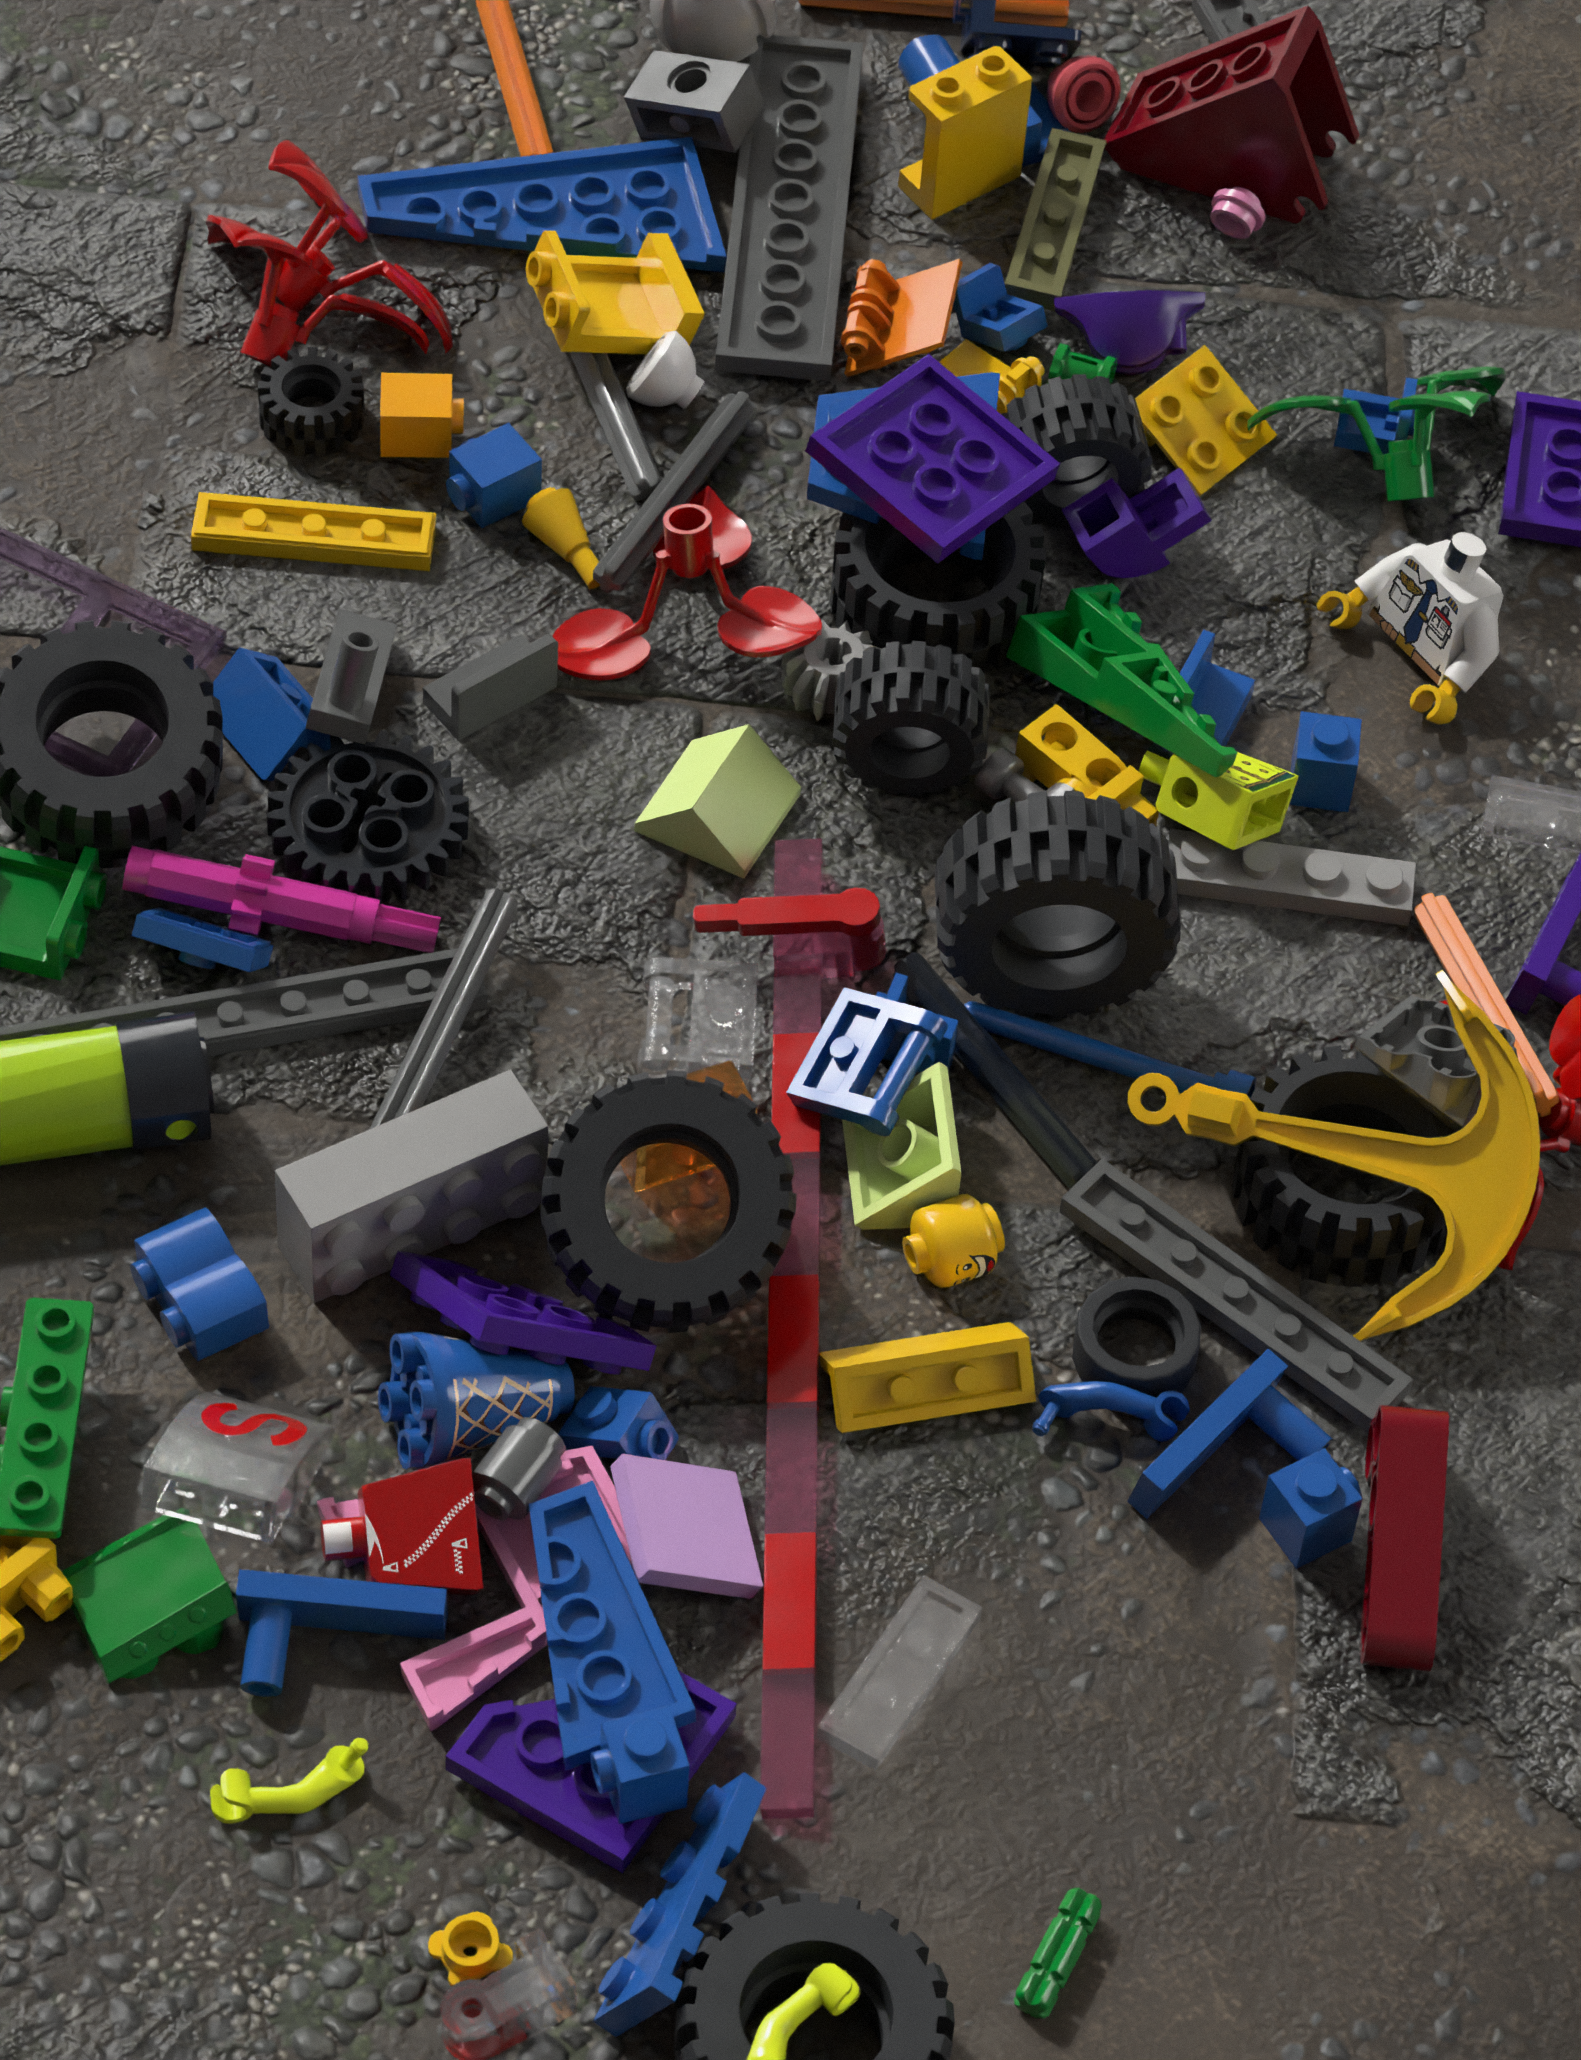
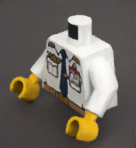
[1317,532,1503,725]

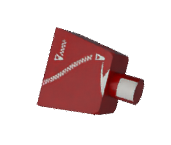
[321,1458,483,1595]

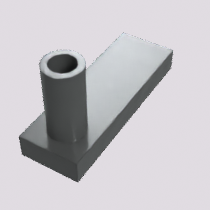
[305,609,397,744]

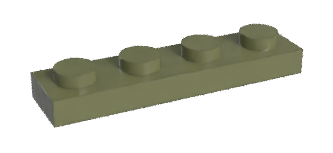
[1005,128,1106,312]

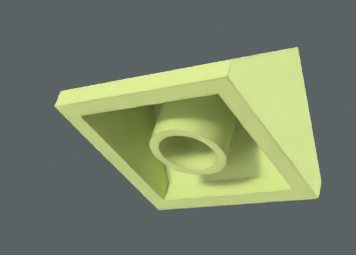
[634,724,801,878]
[842,1062,961,1230]

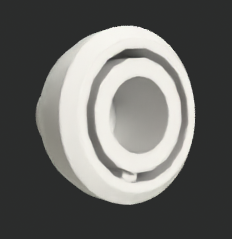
[626,331,704,409]

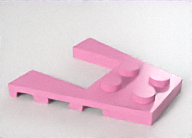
[317,1446,634,1731]

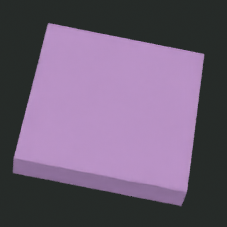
[610,1454,764,1599]

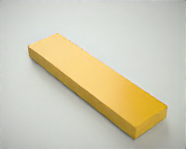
[191,492,436,571]

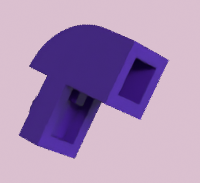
[1062,468,1212,578]

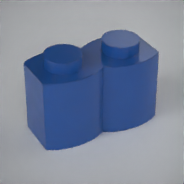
[130,1207,269,1361]

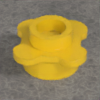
[428,1912,513,1987]

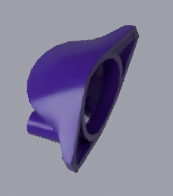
[1054,290,1206,375]

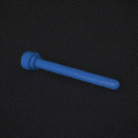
[964,1001,1257,1099]

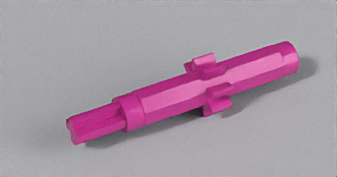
[122,845,441,953]

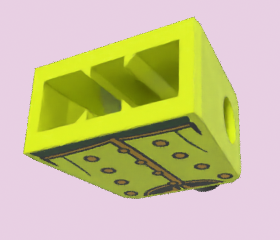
[1139,743,1299,850]

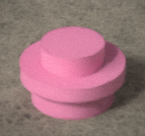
[1210,187,1266,239]

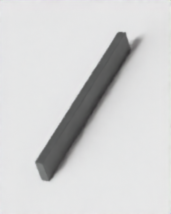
[0,948,488,1057]

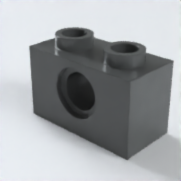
[624,50,765,153]

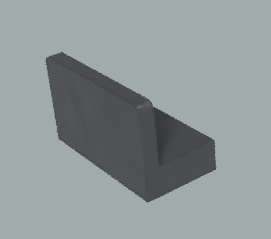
[423,634,558,741]

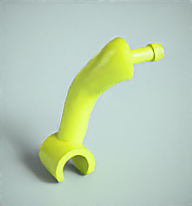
[210,1738,368,1824]
[747,1963,860,2060]

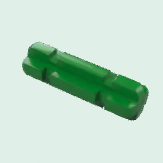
[1014,1888,1102,2019]

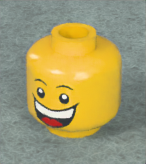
[902,1194,1005,1288]

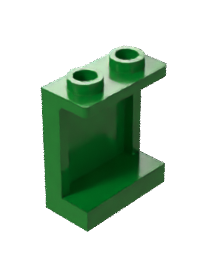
[0,846,108,981]

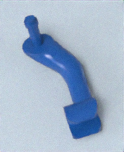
[1032,1381,1189,1442]

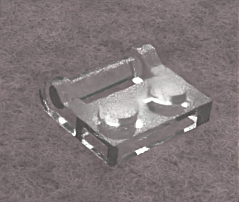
[637,957,758,1080]

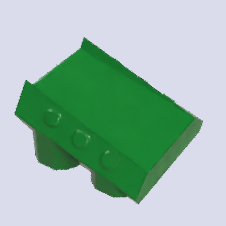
[62,1504,237,1684]

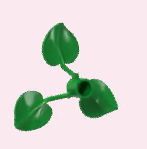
[1247,367,1506,502]

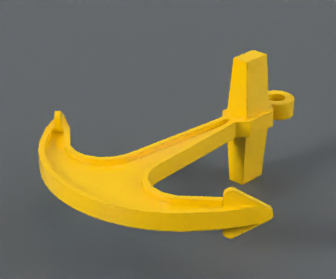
[1127,969,1540,1342]

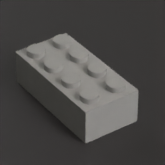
[275,1069,549,1303]

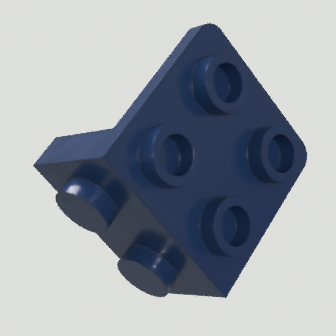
[953,0,1082,68]

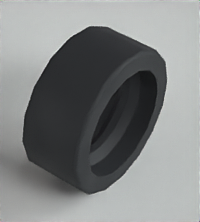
[1072,1277,1201,1398]

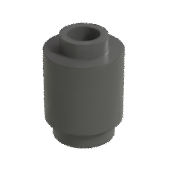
[472,1417,565,1521]

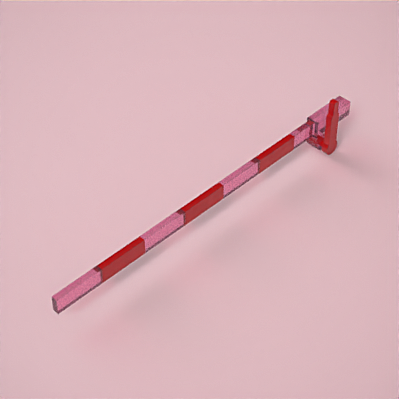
[693,838,887,1819]

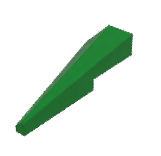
[1006,583,1238,777]

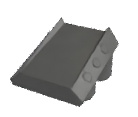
[1354,994,1518,1132]

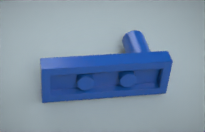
[1127,1348,1333,1519]
[236,1569,448,1697]

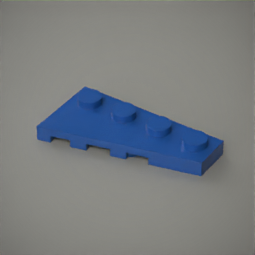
[529,1481,696,1771]
[593,1772,767,2037]

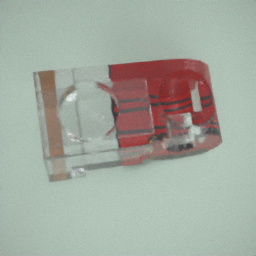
[440,1928,577,2060]

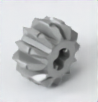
[781,620,881,722]

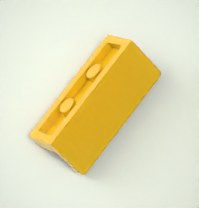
[819,1322,1036,1433]

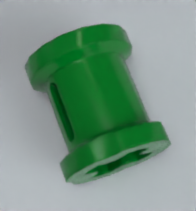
[1047,343,1117,385]

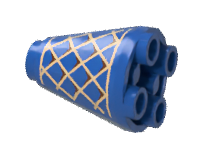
[378,1332,575,1469]

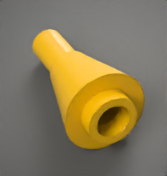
[522,487,600,589]

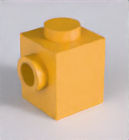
[380,373,464,458]

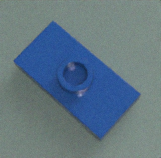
[131,907,274,972]

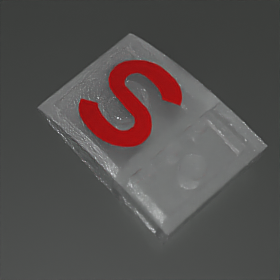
[141,1392,336,1544]

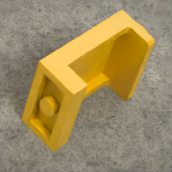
[898,46,1032,220]
[526,230,705,354]

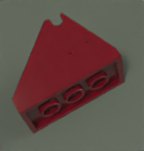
[1104,5,1359,223]

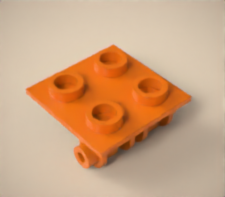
[841,259,963,377]

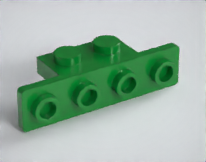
[0,1298,94,1539]

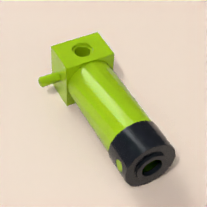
[0,1012,214,1166]

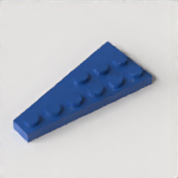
[357,137,727,273]

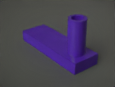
[1505,852,1581,1015]

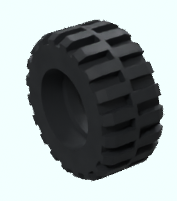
[0,620,223,868]
[935,790,1181,1019]
[540,1070,797,1333]
[673,1892,955,2060]

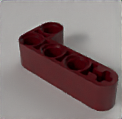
[1360,1405,1449,1671]

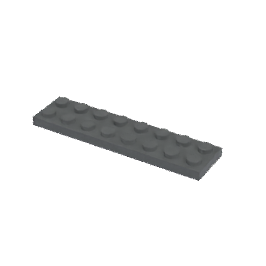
[715,35,863,381]

